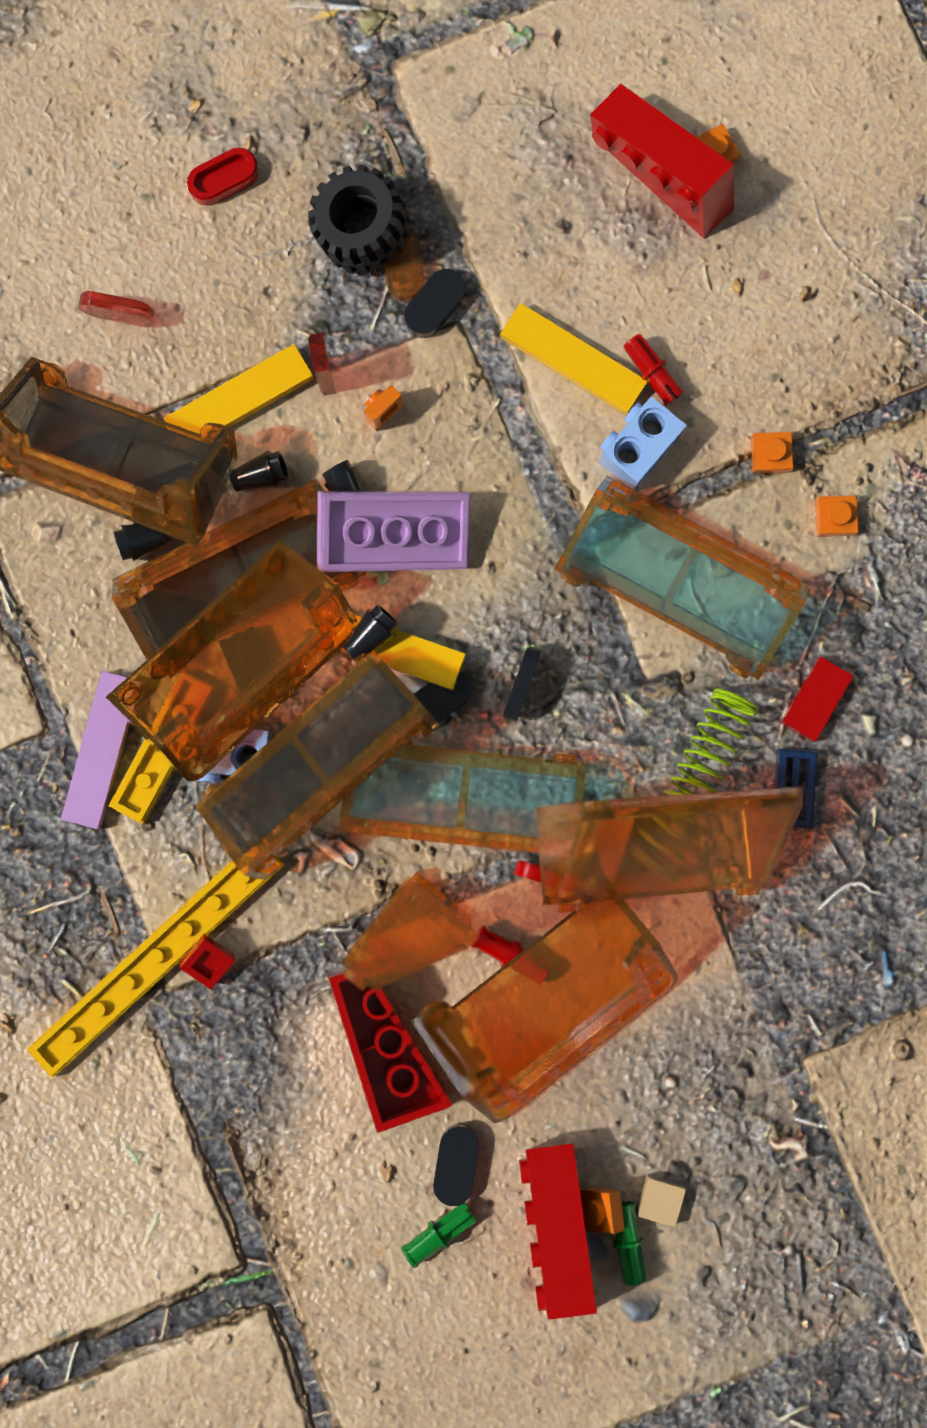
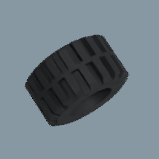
[308,165,411,275]

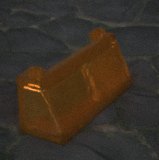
[340,872,479,991]

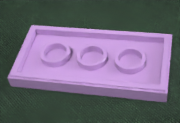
[317,491,470,572]

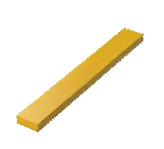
[26,836,286,1078]

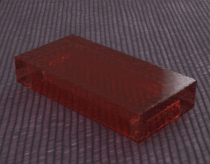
[308,332,336,395]

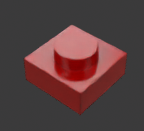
[180,933,236,990]

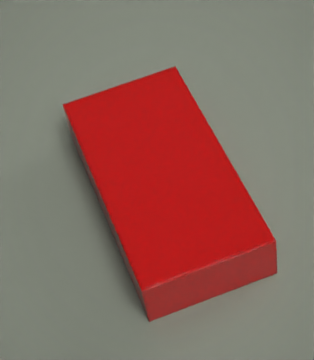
[780,656,854,742]

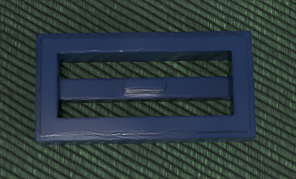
[771,749,818,829]

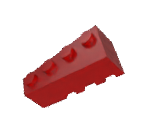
[590,83,734,239]
[327,963,453,1133]
[519,1143,597,1320]

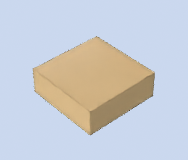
[636,1175,686,1228]

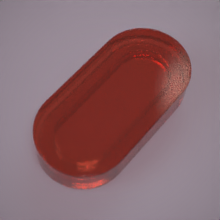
[78,291,155,327]

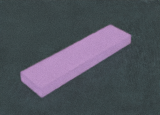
[60,671,141,829]

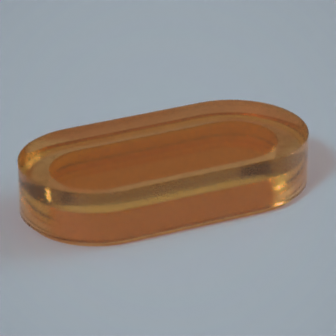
[384,227,424,302]

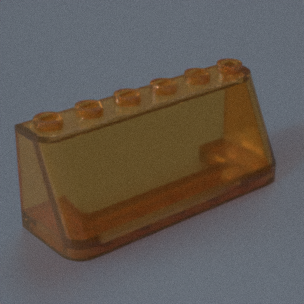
[106,540,358,781]

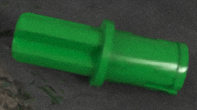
[613,1201,646,1286]
[401,1203,476,1268]

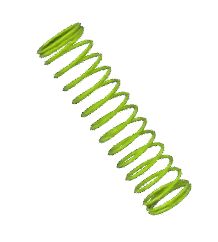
[630,688,759,882]

